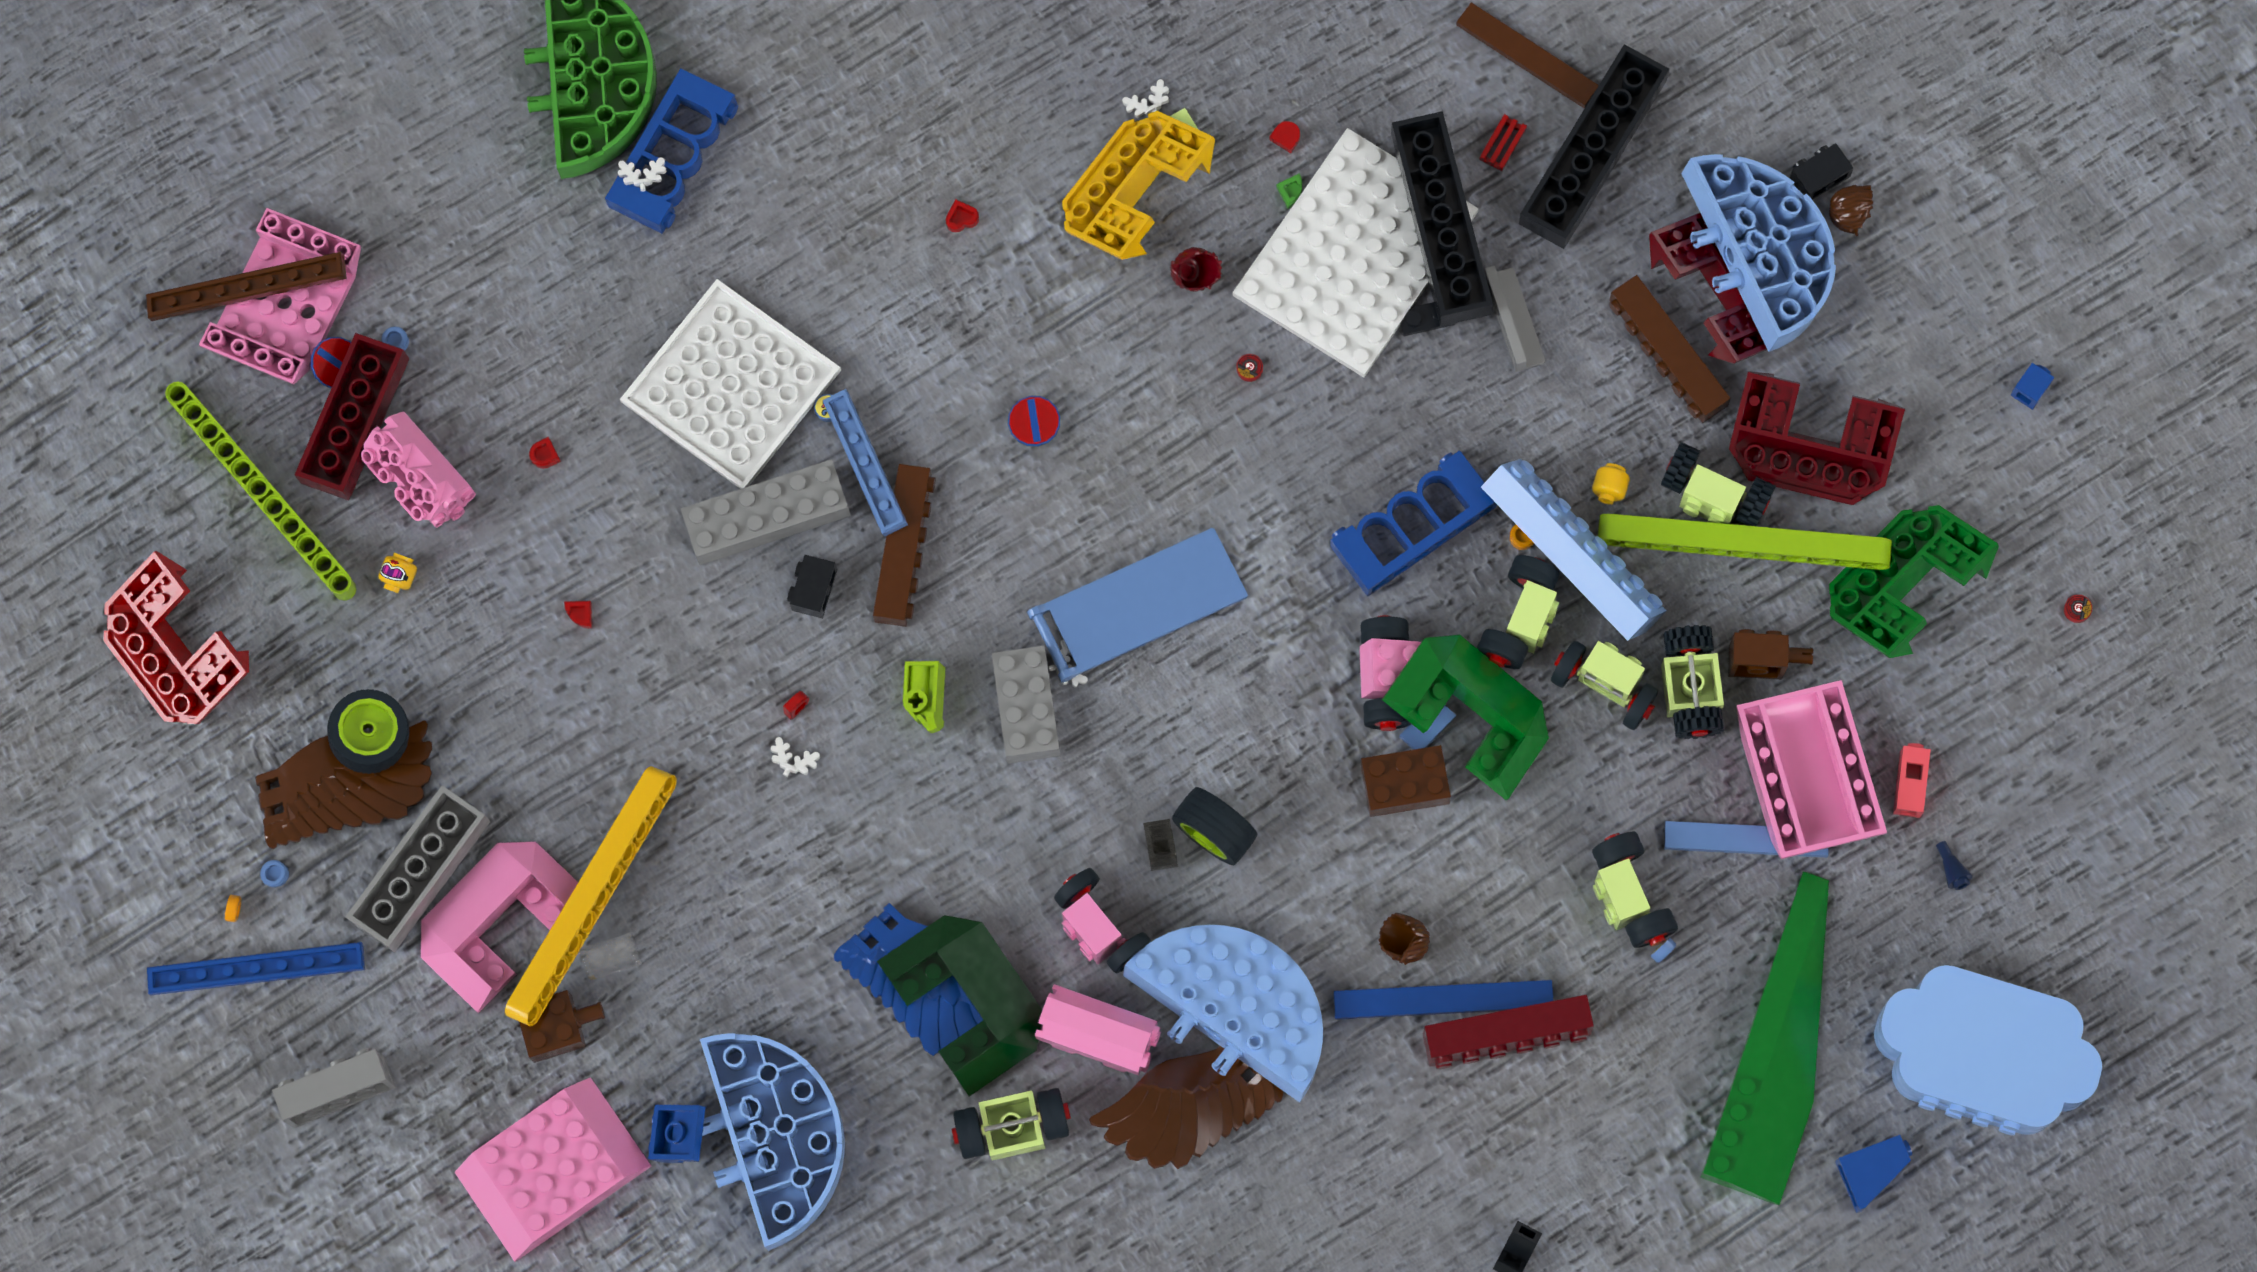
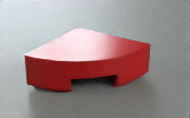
[564,601,592,629]

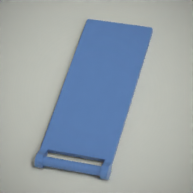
[1027,528,1248,683]

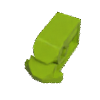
[903,661,945,733]

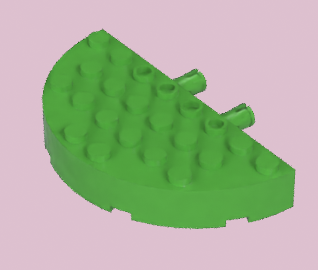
[524,0,657,179]

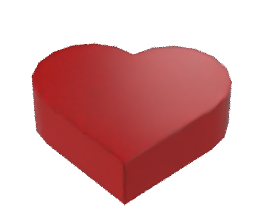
[945,199,979,233]

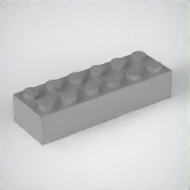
[681,459,851,565]
[345,786,490,953]

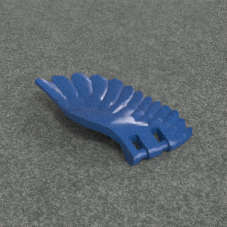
[834,903,983,1056]

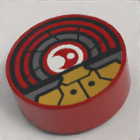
[1237,354,1263,382]
[2064,595,2092,623]

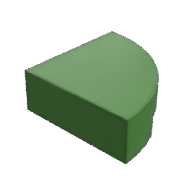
[1276,173,1302,209]

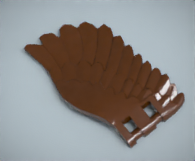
[255,720,433,849]
[1089,1046,1283,1169]

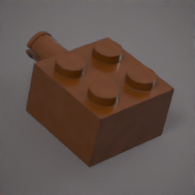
[1728,629,1813,680]
[519,990,605,1063]

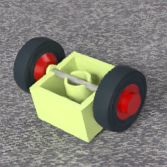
[1551,641,1659,730]

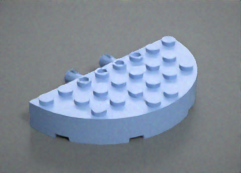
[1681,154,1836,352]
[1123,925,1323,1103]
[700,1033,845,1251]

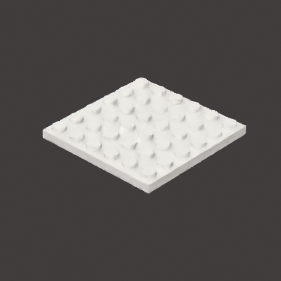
[620,279,841,489]

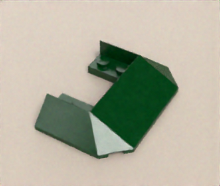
[877,915,1042,1097]

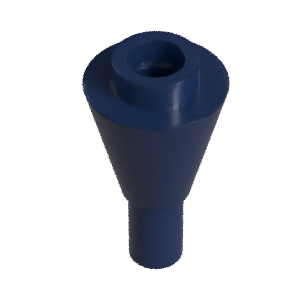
[1936,841,1973,890]

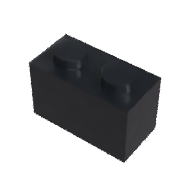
[1790,143,1853,200]
[787,555,838,619]

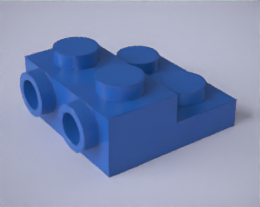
[648,1105,706,1163]

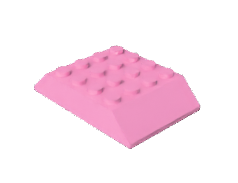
[1736,680,1887,859]
[455,1077,652,1262]

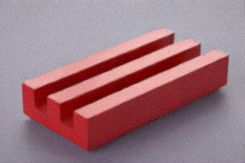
[1479,114,1527,171]

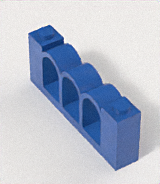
[605,68,738,234]
[1330,450,1497,597]

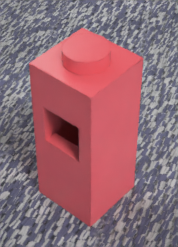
[1893,743,1931,818]

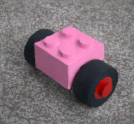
[1359,615,1421,731]

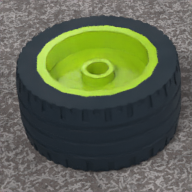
[327,689,409,774]
[1172,787,1258,865]

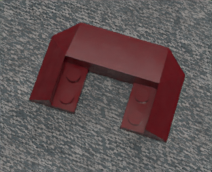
[1649,213,1767,364]
[1729,371,1905,505]

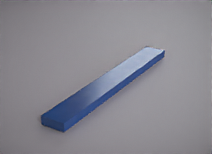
[147,942,365,996]
[1334,980,1553,1019]

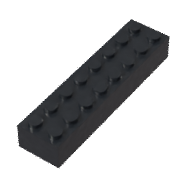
[1519,44,1669,249]
[1391,111,1493,326]

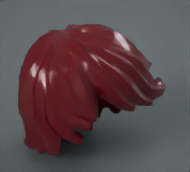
[1170,247,1222,292]

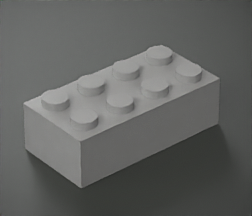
[992,645,1061,764]
[272,1048,396,1128]

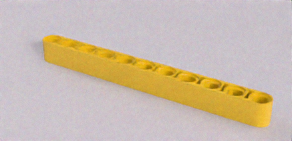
[505,766,677,1027]

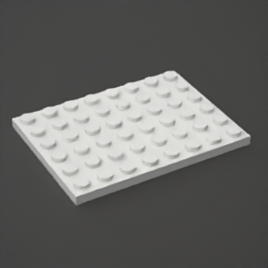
[1233,128,1478,378]

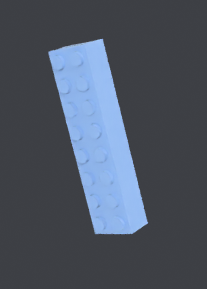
[1481,459,1666,641]

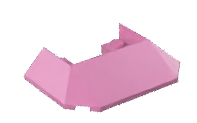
[421,842,578,1013]

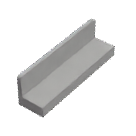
[1484,265,1545,372]

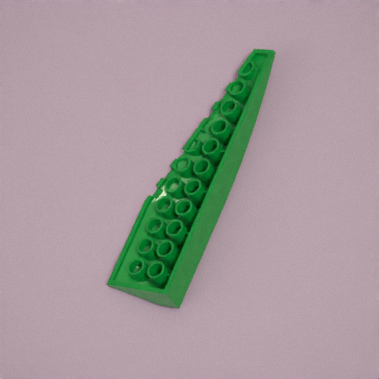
[1700,871,1829,1206]

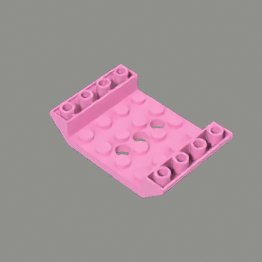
[199,208,361,385]

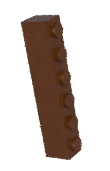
[1609,275,1731,423]
[873,464,936,627]

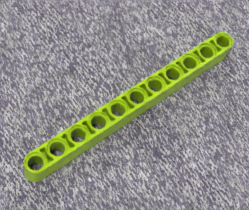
[165,381,356,601]
[1597,514,1892,570]

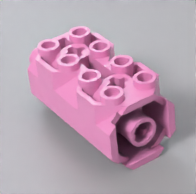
[361,411,476,528]
[1035,984,1161,1076]

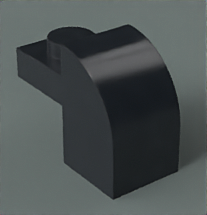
[1493,1221,1542,1272]

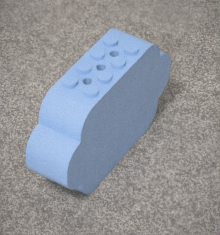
[1874,965,2102,1135]

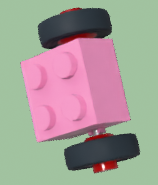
[1054,868,1152,973]

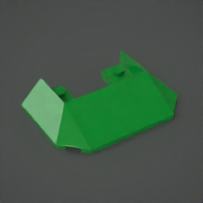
[1829,505,1999,658]
[1382,635,1549,800]

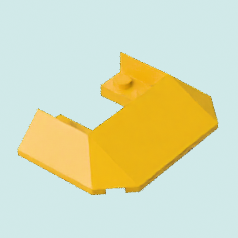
[1062,111,1215,260]

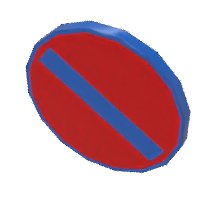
[311,337,351,388]
[1008,396,1060,447]

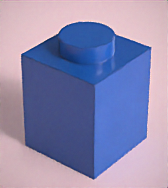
[2011,363,2054,410]

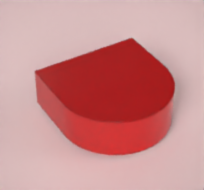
[1269,121,1300,153]
[529,436,561,469]
[783,691,809,720]

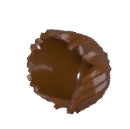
[1829,185,1873,236]
[1378,913,1430,965]

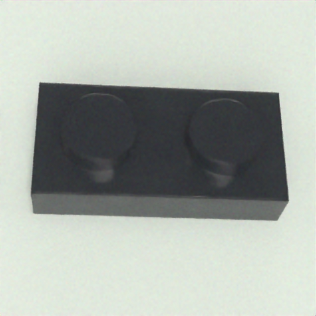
[1401,302,1455,336]

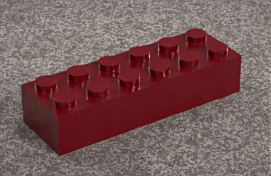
[294,333,409,501]
[1423,994,1594,1069]

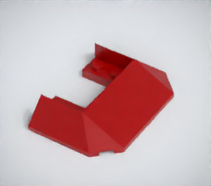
[103,551,249,724]

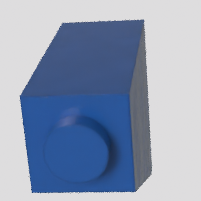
[1835,1135,1912,1213]

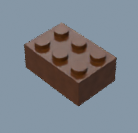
[1361,745,1451,817]

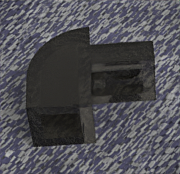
[1143,819,1178,871]

